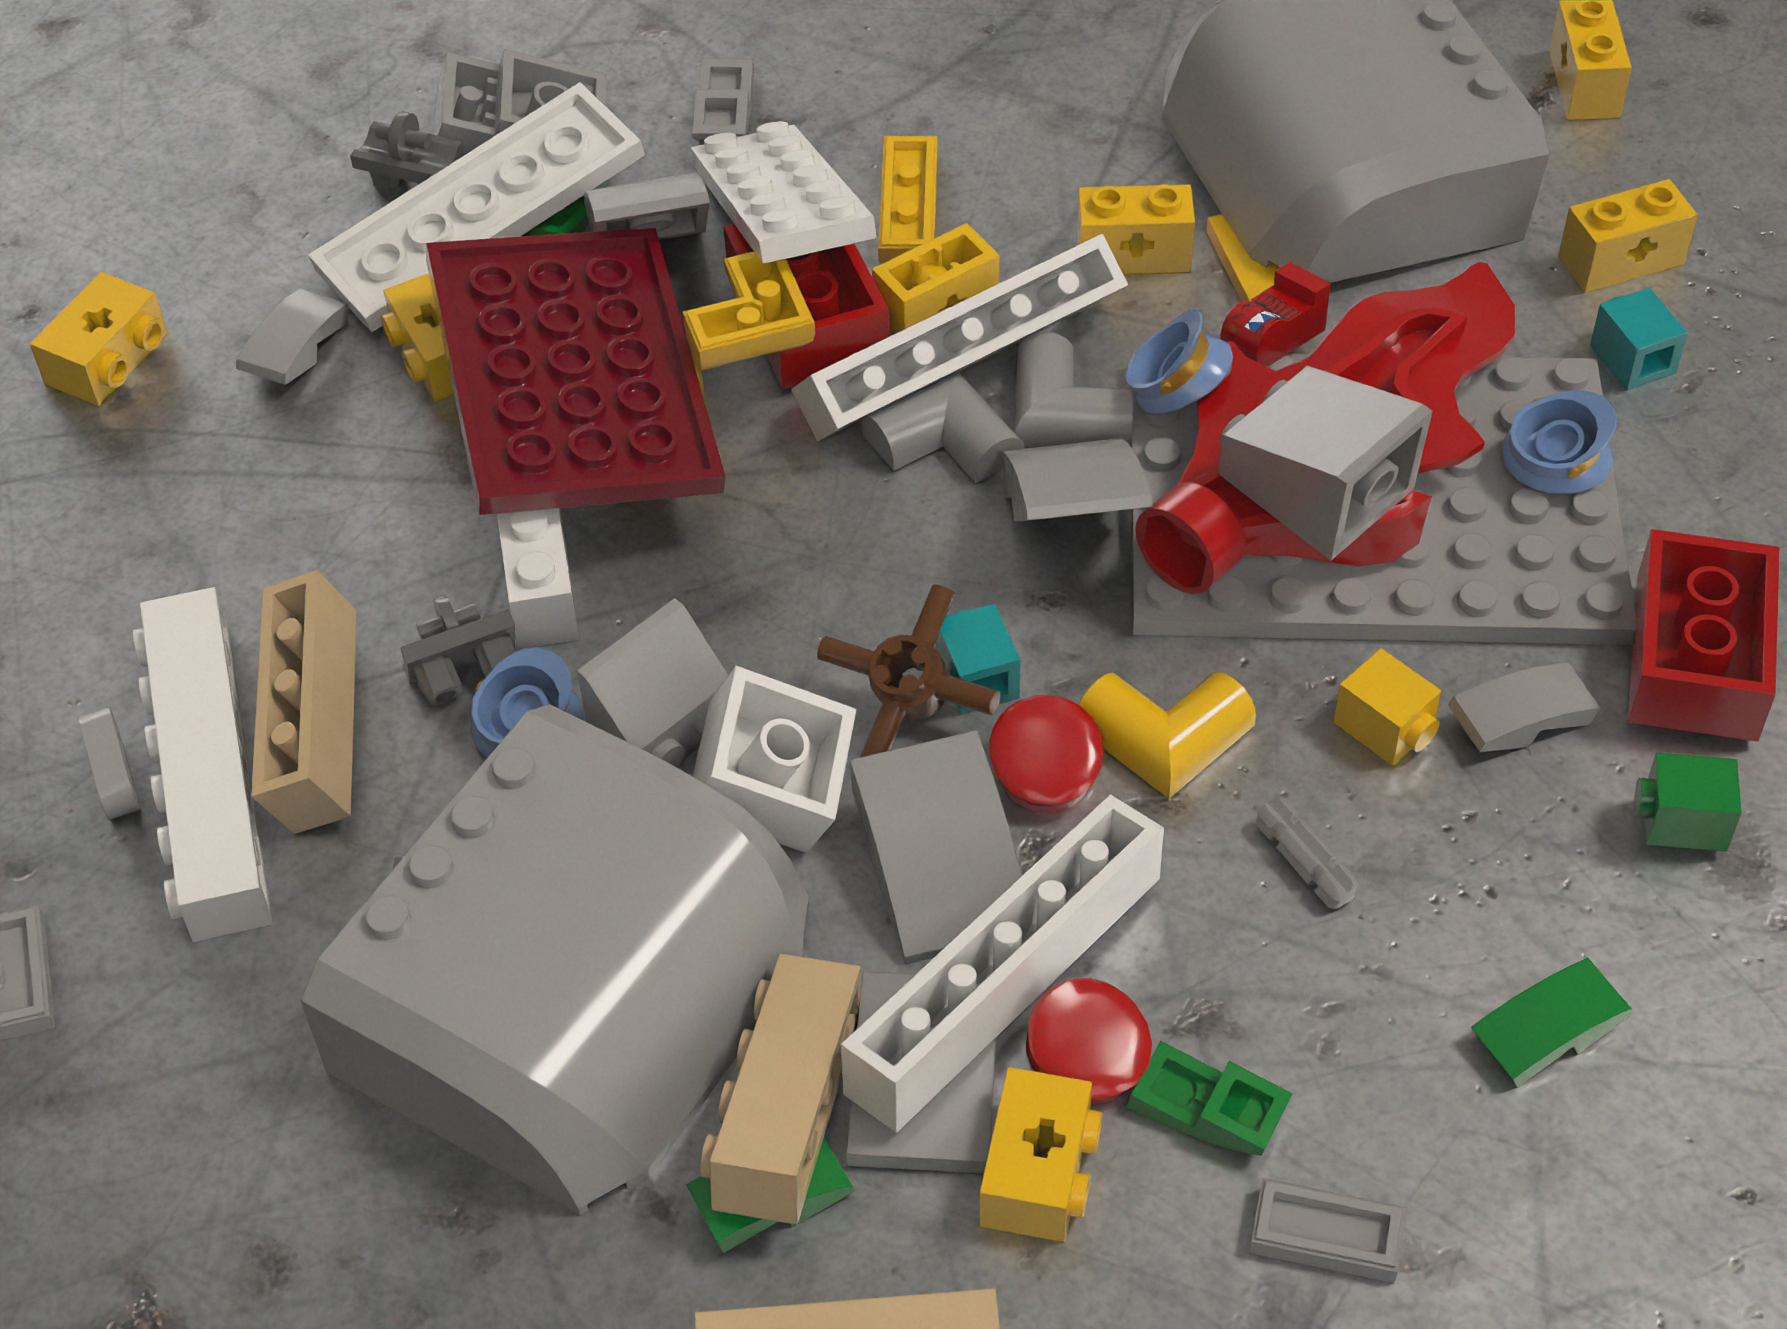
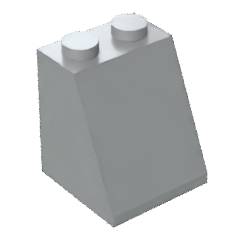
[1218,366,1433,561]

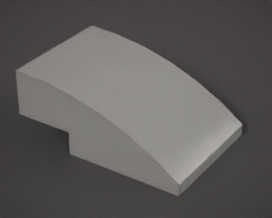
[433,49,607,157]
[584,172,710,240]
[1000,439,1153,522]
[850,730,1022,965]

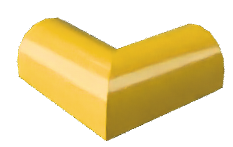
[683,251,815,371]
[1079,672,1256,799]

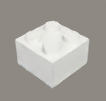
[693,666,857,853]

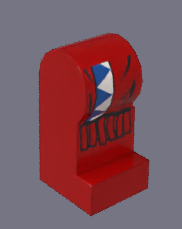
[1220,262,1331,366]

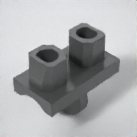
[350,111,464,190]
[400,595,515,706]

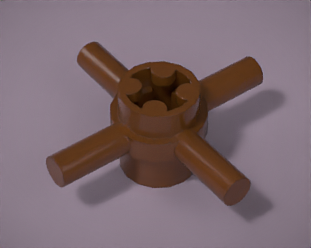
[817,584,1000,758]

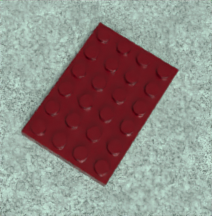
[426,228,726,515]

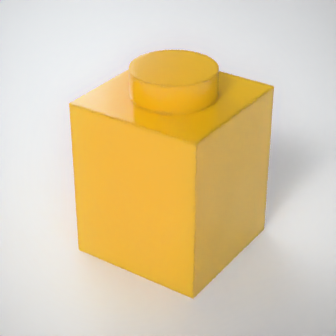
[1333,648,1442,766]

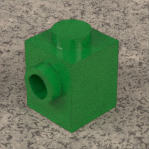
[1634,752,1742,852]

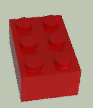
[723,224,890,389]
[1627,529,1780,742]

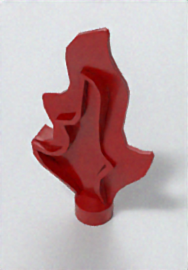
[1135,262,1515,594]

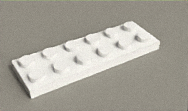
[308,82,645,333]
[691,121,877,264]

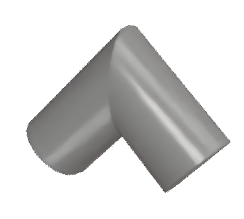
[1014,332,1133,447]
[862,372,1025,483]

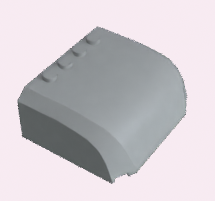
[1162,0,1550,282]
[300,704,809,1215]

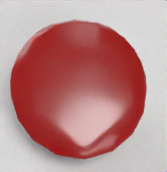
[989,695,1103,813]
[1026,978,1152,1105]

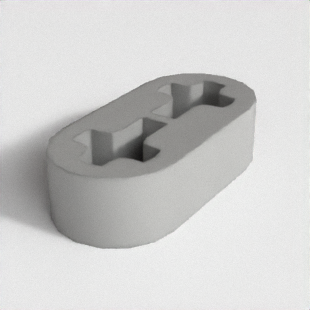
[78,707,141,820]

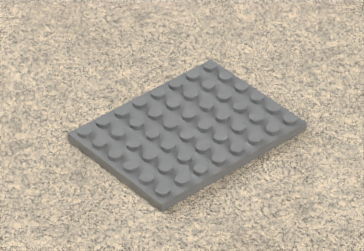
[1131,351,1636,646]

